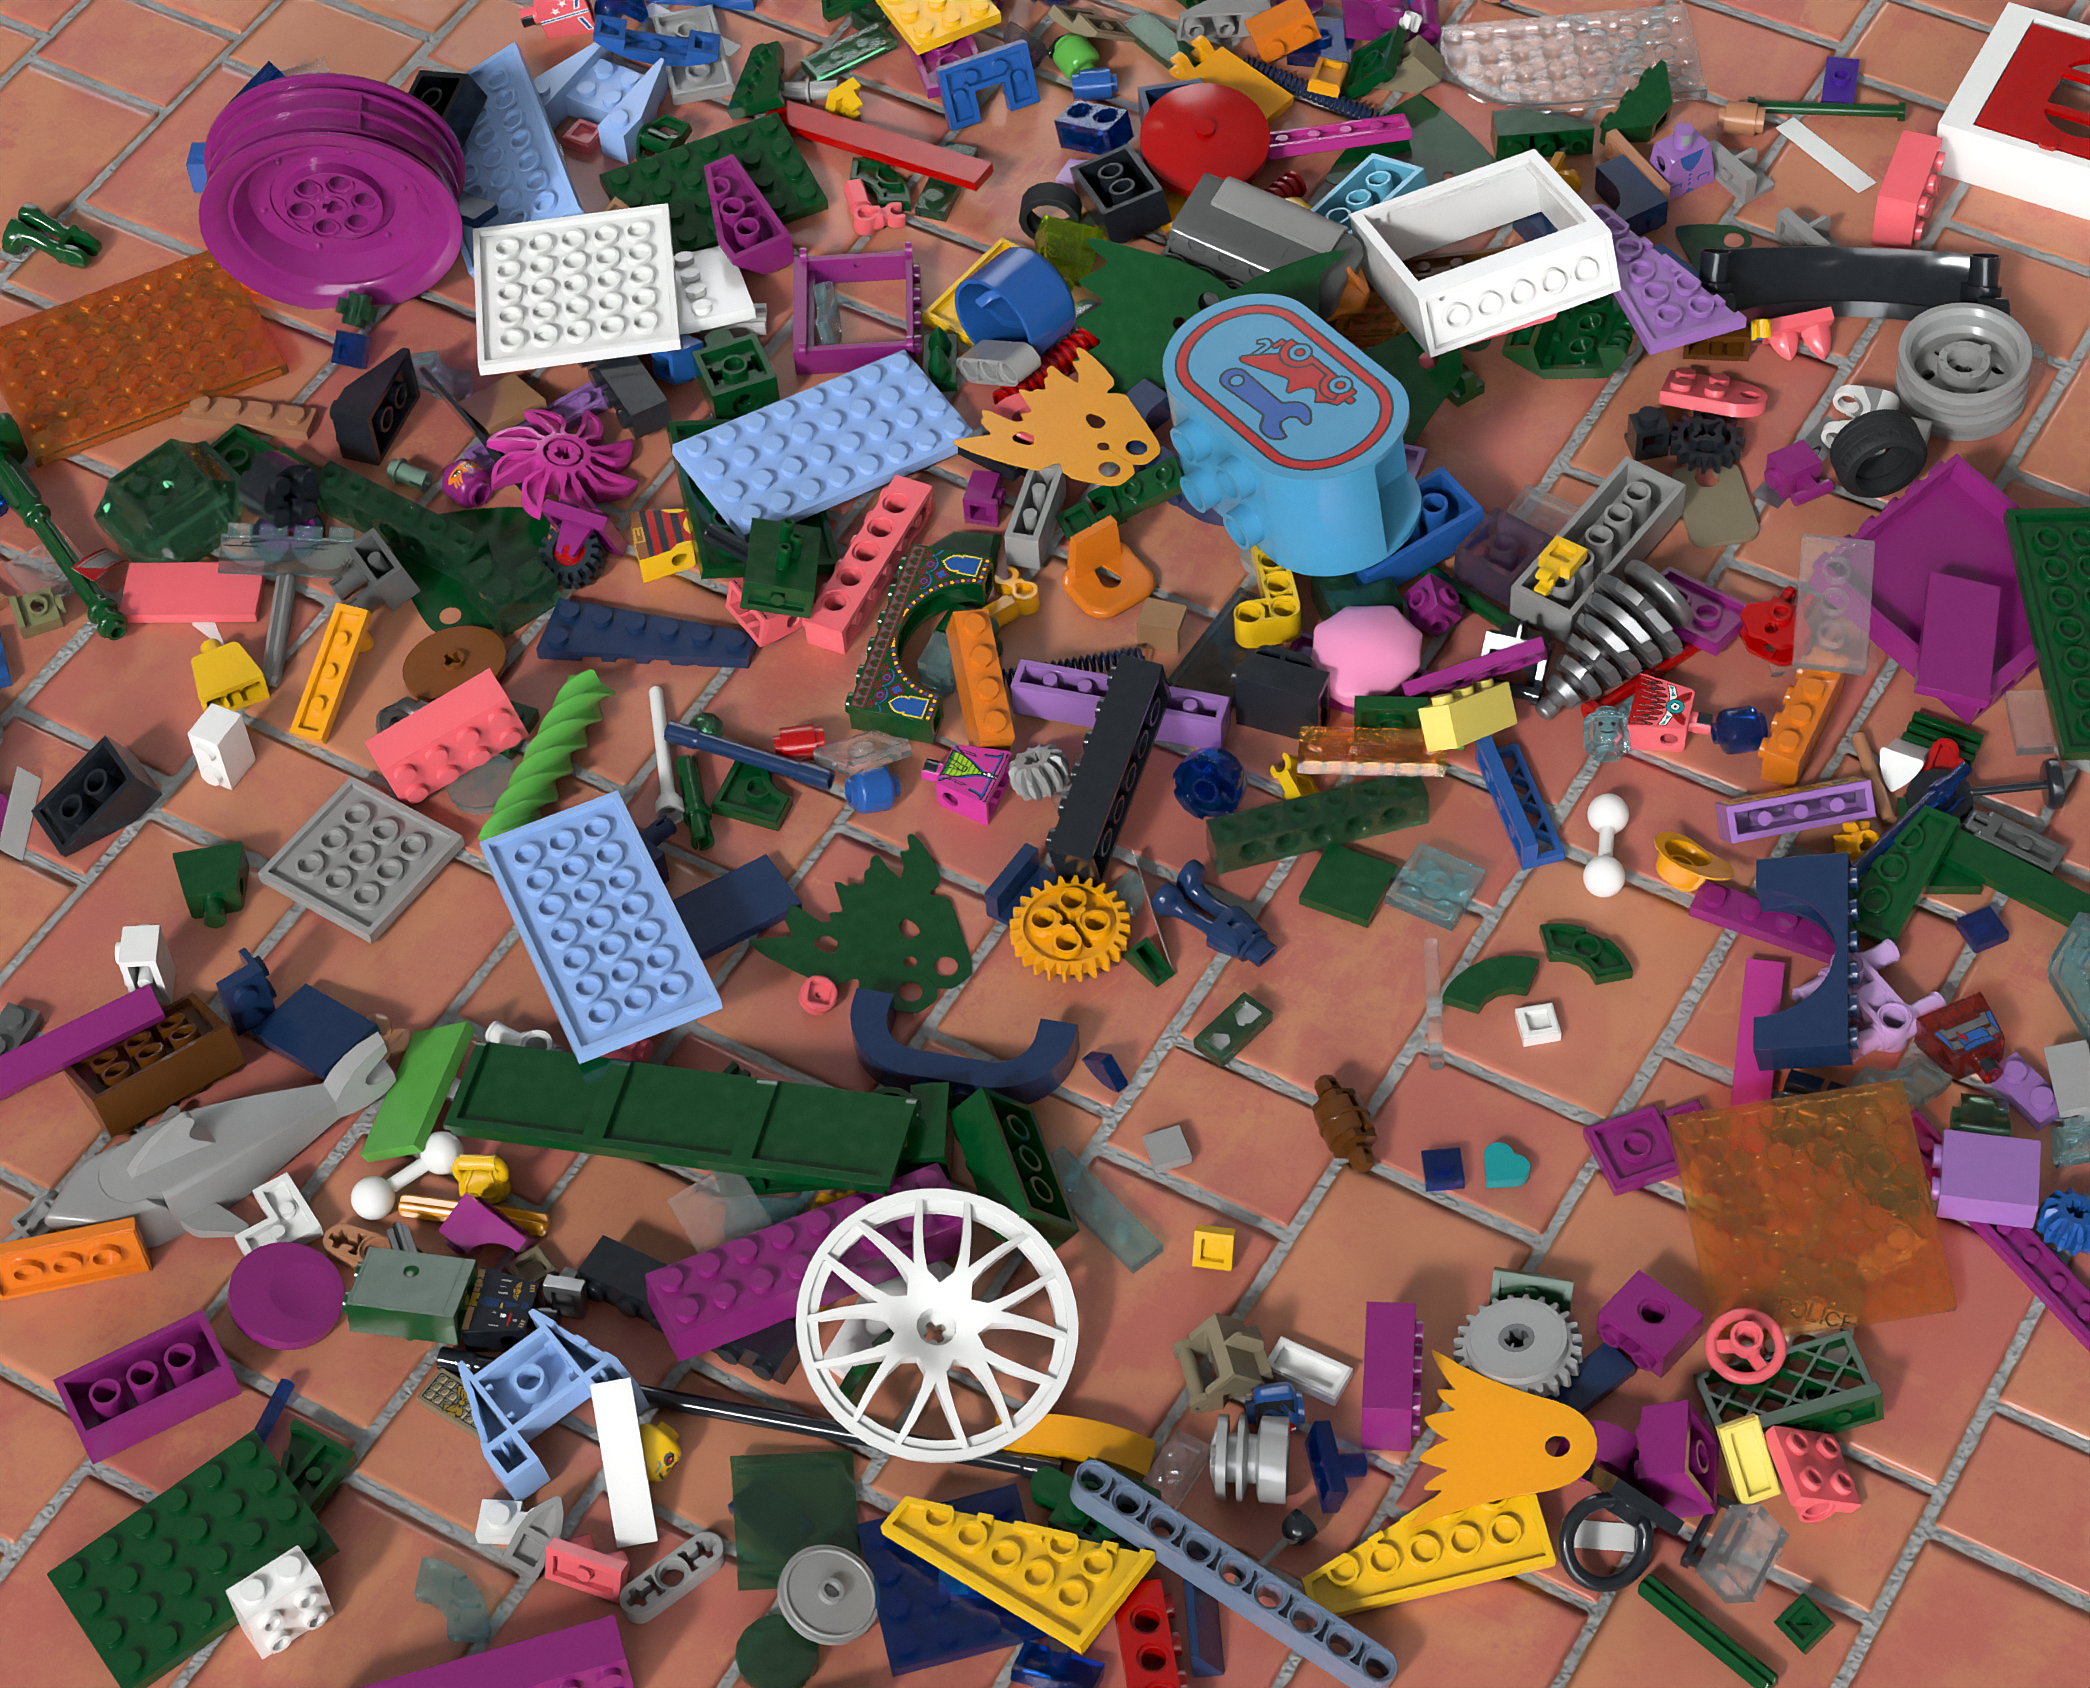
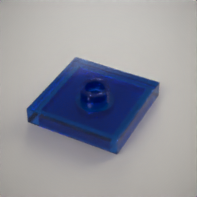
[1287,16,1356,69]

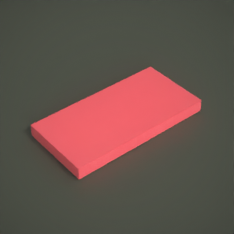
[119,562,268,623]

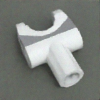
[1821,385,1932,460]

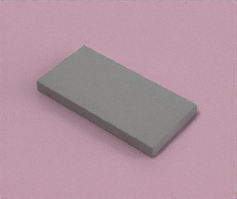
[652,4,735,106]

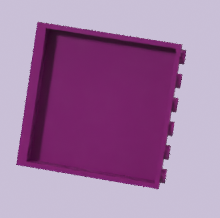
[1808,453,2038,725]

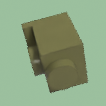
[8,587,66,640]

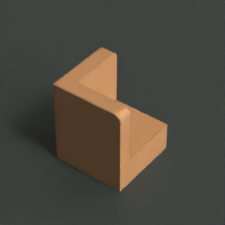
[1137,597,1187,654]

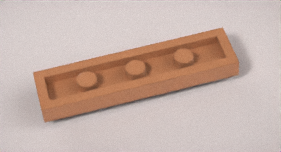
[180,393,319,440]

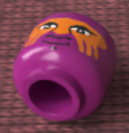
[442,458,493,509]

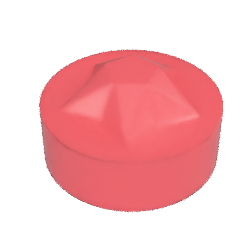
[798,975,838,1015]

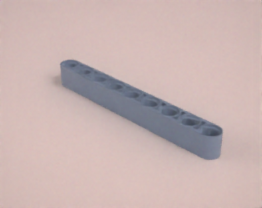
[1070,1460,1398,1688]

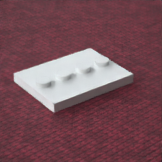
[674,246,756,335]

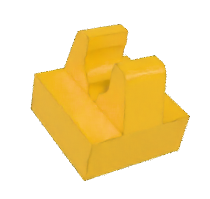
[825,77,863,120]
[1192,1224,1236,1271]

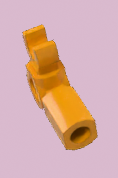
[982,566,1040,628]

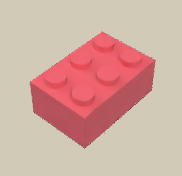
[1871,130,1946,249]

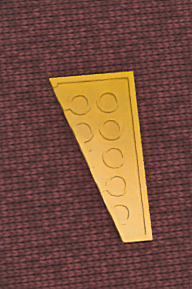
[1301,1493,1556,1617]
[880,1496,1156,1654]

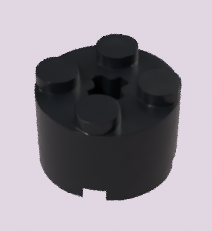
[238,450,319,529]

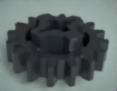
[1669,410,1745,474]

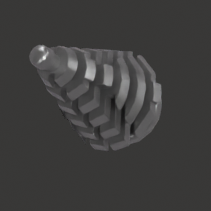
[1535,560,1694,720]

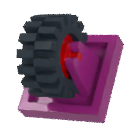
[539,499,628,590]

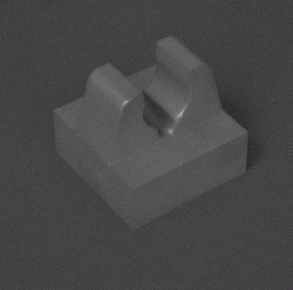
[543,1267,588,1319]

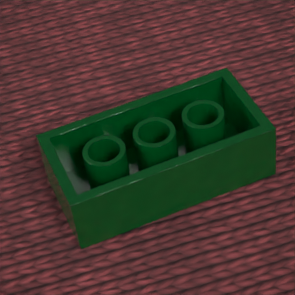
[949,1087,1080,1250]

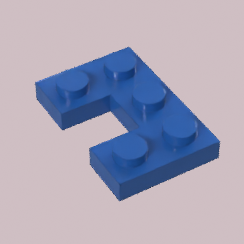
[935,39,1040,131]

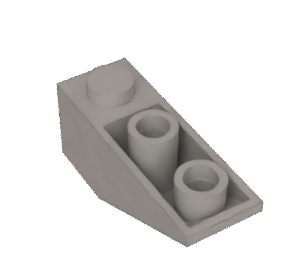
[1176,0,1271,41]

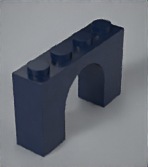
[1512,154,1668,242]

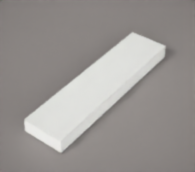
[590,1377,658,1548]

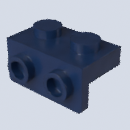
[216,947,277,1036]

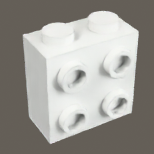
[226,1545,334,1659]

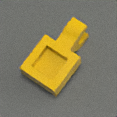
[1534,535,1588,596]
[1270,752,1325,812]

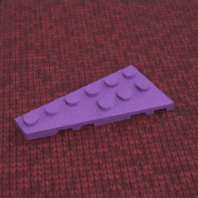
[1590,203,1747,355]

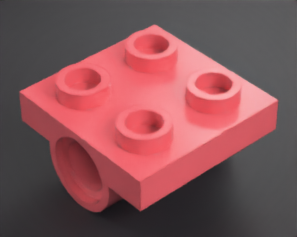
[1764,1425,1862,1523]

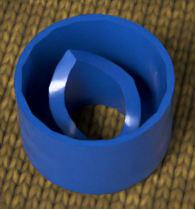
[955,247,1076,357]

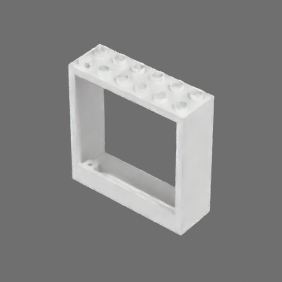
[1349,149,1621,358]

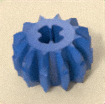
[2036,1187,2090,1257]

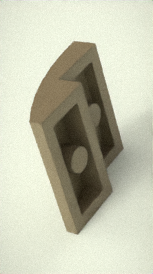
[1048,4,1137,42]

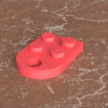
[1658,367,1768,417]

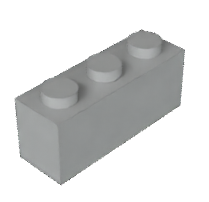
[1004,464,1067,570]

